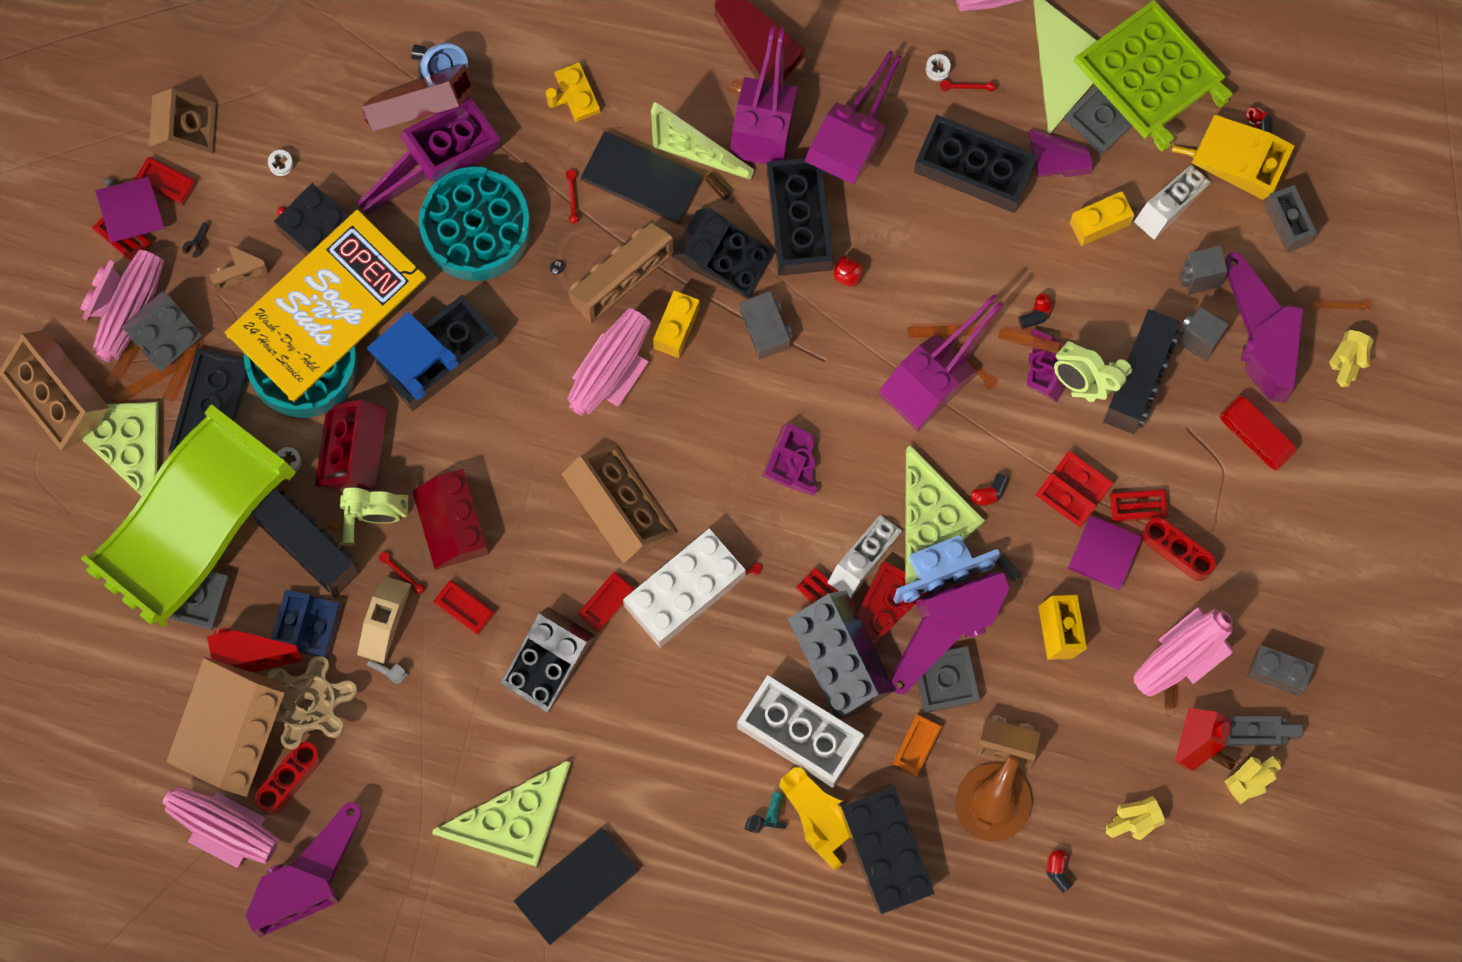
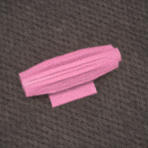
[80,250,164,362]
[567,308,651,416]
[1133,606,1234,697]
[163,786,279,868]

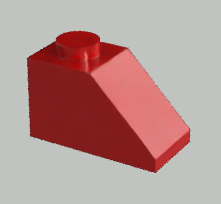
[1175,708,1231,771]

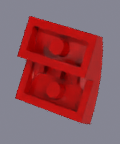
[1035,450,1114,528]

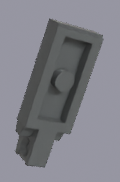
[1225,716,1303,746]

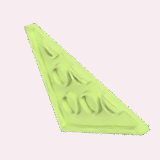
[1033,0,1097,134]
[651,102,755,180]
[81,402,159,496]
[905,445,985,585]
[432,761,571,867]

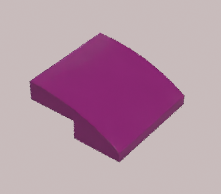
[95,177,164,243]
[1068,515,1142,591]

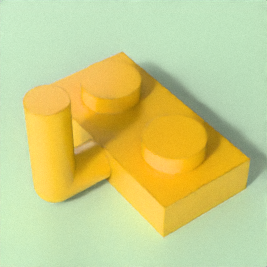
[546,62,600,123]

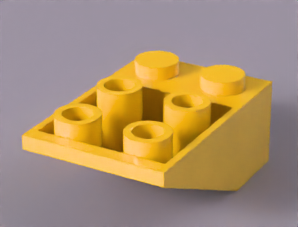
[1191,115,1294,200]

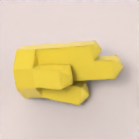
[1329,330,1373,387]
[1224,756,1281,805]
[1106,796,1165,840]

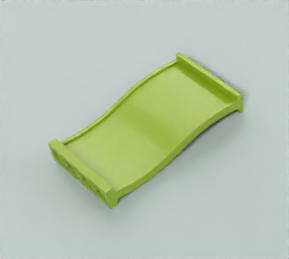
[81,404,296,628]

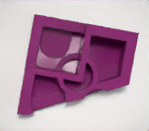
[1029,129,1092,177]
[1027,328,1066,402]
[762,423,817,496]

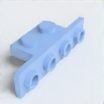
[893,535,1000,604]

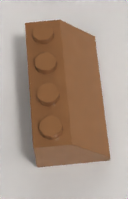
[569,223,673,324]
[0,330,109,451]
[562,444,676,564]

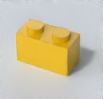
[1070,191,1134,246]
[653,291,700,358]
[1038,595,1087,660]

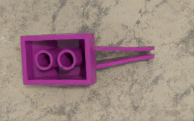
[730,26,799,164]
[805,50,902,185]
[358,97,501,215]
[1225,252,1303,403]
[879,295,1004,432]
[890,572,1009,694]
[246,802,362,937]

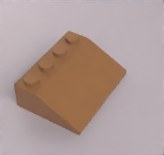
[166,657,285,797]

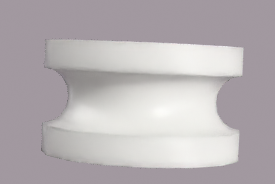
[926,54,951,82]
[268,150,293,176]
[277,447,302,471]

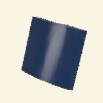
[271,590,344,659]

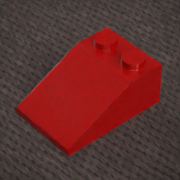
[207,628,304,673]

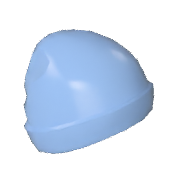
[420,42,468,78]

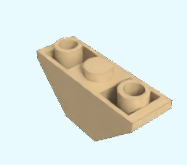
[357,576,412,664]

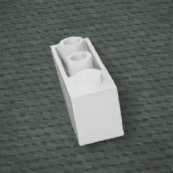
[1134,165,1211,240]
[828,515,902,598]

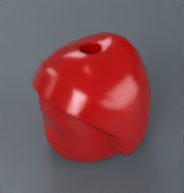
[833,256,863,287]

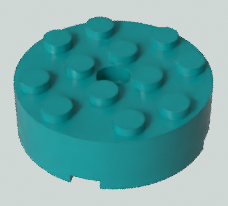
[419,167,531,281]
[244,346,359,418]

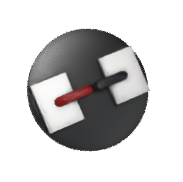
[550,261,564,274]

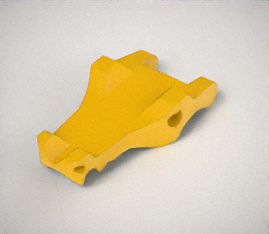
[779,767,850,871]

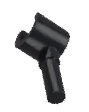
[411,44,427,80]
[182,222,209,258]
[745,815,786,834]

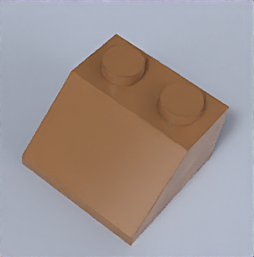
[149,88,216,155]
[975,716,1040,770]

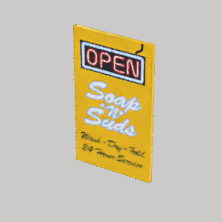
[224,210,427,402]

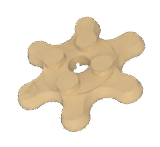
[267,656,357,750]

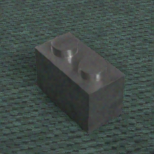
[1265,185,1317,253]
[1179,246,1227,295]
[739,292,793,360]
[1178,307,1228,362]
[1247,645,1314,697]

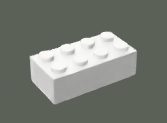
[623,529,746,648]
[737,675,864,788]

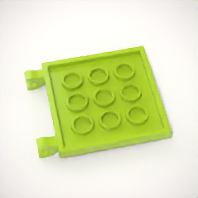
[1074,0,1233,152]

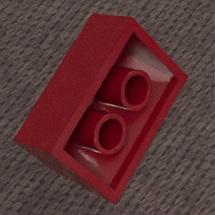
[315,400,387,490]
[412,469,488,570]

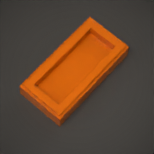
[892,714,942,777]

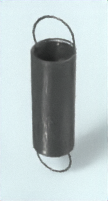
[995,549,1026,587]

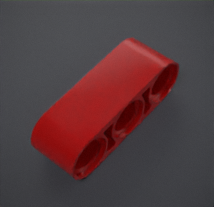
[1219,396,1297,471]
[1142,517,1216,581]
[255,742,321,815]

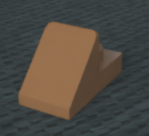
[209,246,268,292]

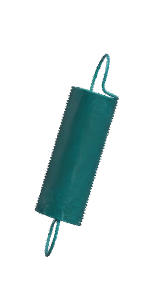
[765,787,784,828]

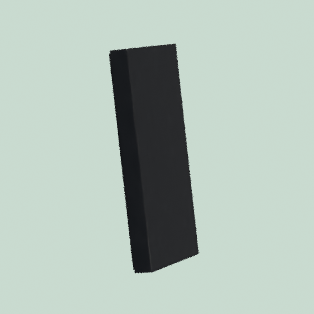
[581,131,702,225]
[168,348,248,455]
[514,828,638,946]

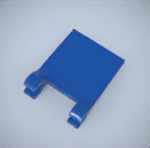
[367,312,459,401]

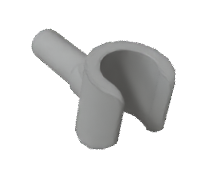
[367,660,407,684]

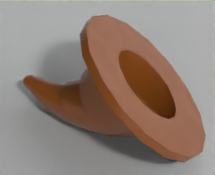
[955,756,1032,842]

